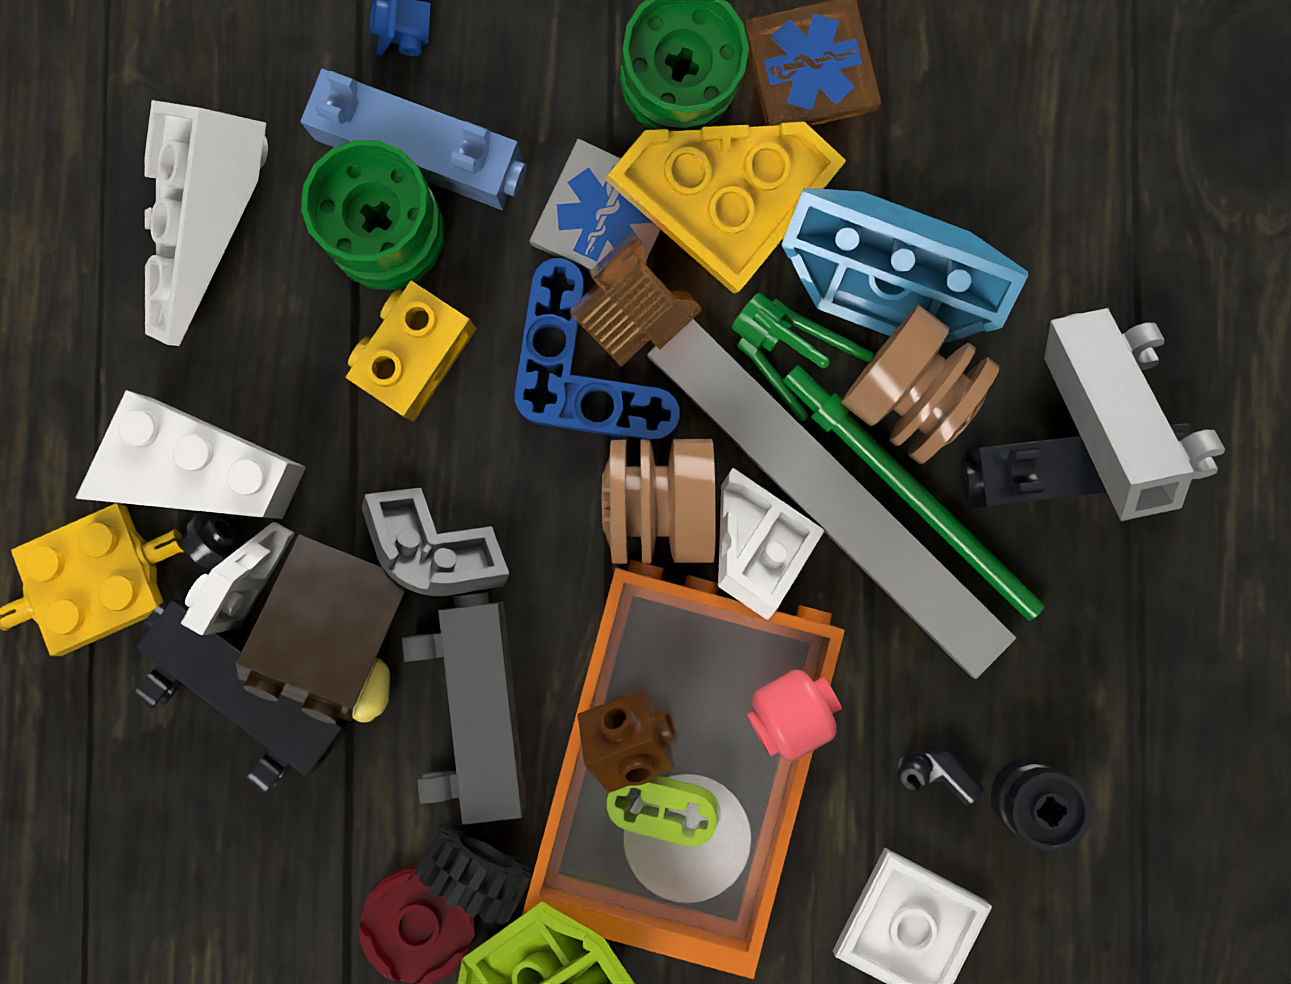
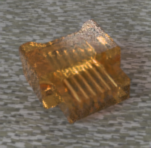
[569,231,703,367]

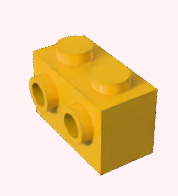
[345,281,477,422]

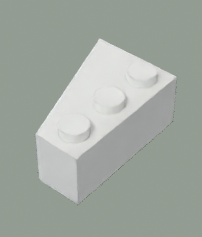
[76,390,306,519]

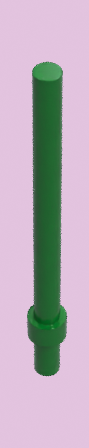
[782,365,1045,621]

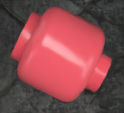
[746,669,842,761]

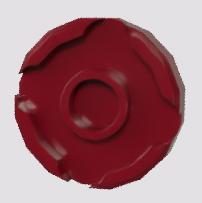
[359,865,476,984]

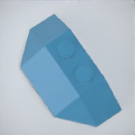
[782,188,1028,343]

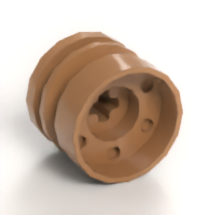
[841,305,999,464]
[602,439,715,564]

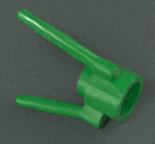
[731,292,875,421]

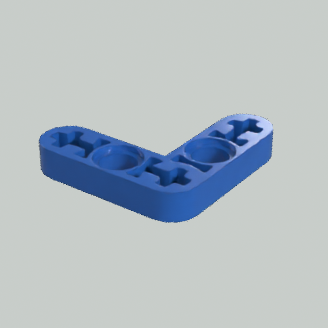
[515,258,680,441]

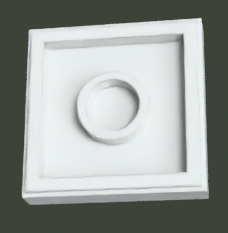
[833,848,992,984]

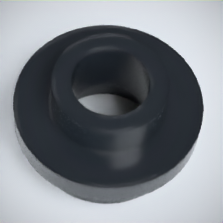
[182,514,239,569]

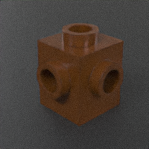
[577,689,678,793]

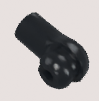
[898,748,984,807]

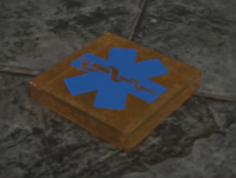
[744,0,881,126]

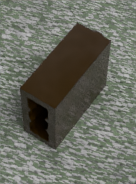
[236,535,408,724]

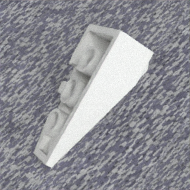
[145,100,268,346]

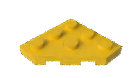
[604,122,846,294]

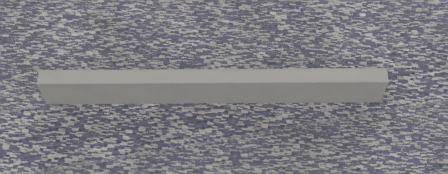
[648,314,1016,679]

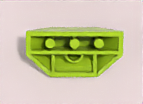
[457,901,635,984]

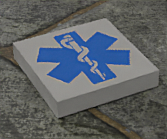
[529,139,662,283]

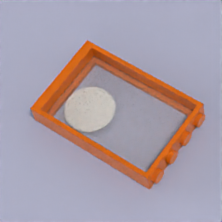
[522,560,845,979]

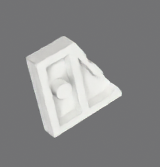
[718,468,825,620]
[181,522,295,636]

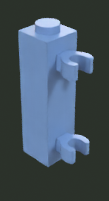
[300,68,527,211]

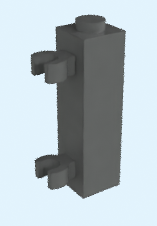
[402,592,527,825]

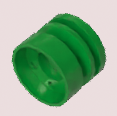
[620,0,749,131]
[301,140,446,290]

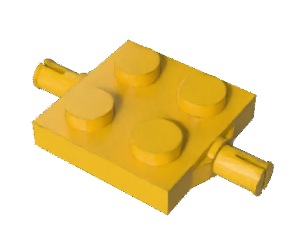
[0,503,186,656]

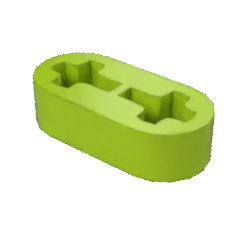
[607,776,721,847]

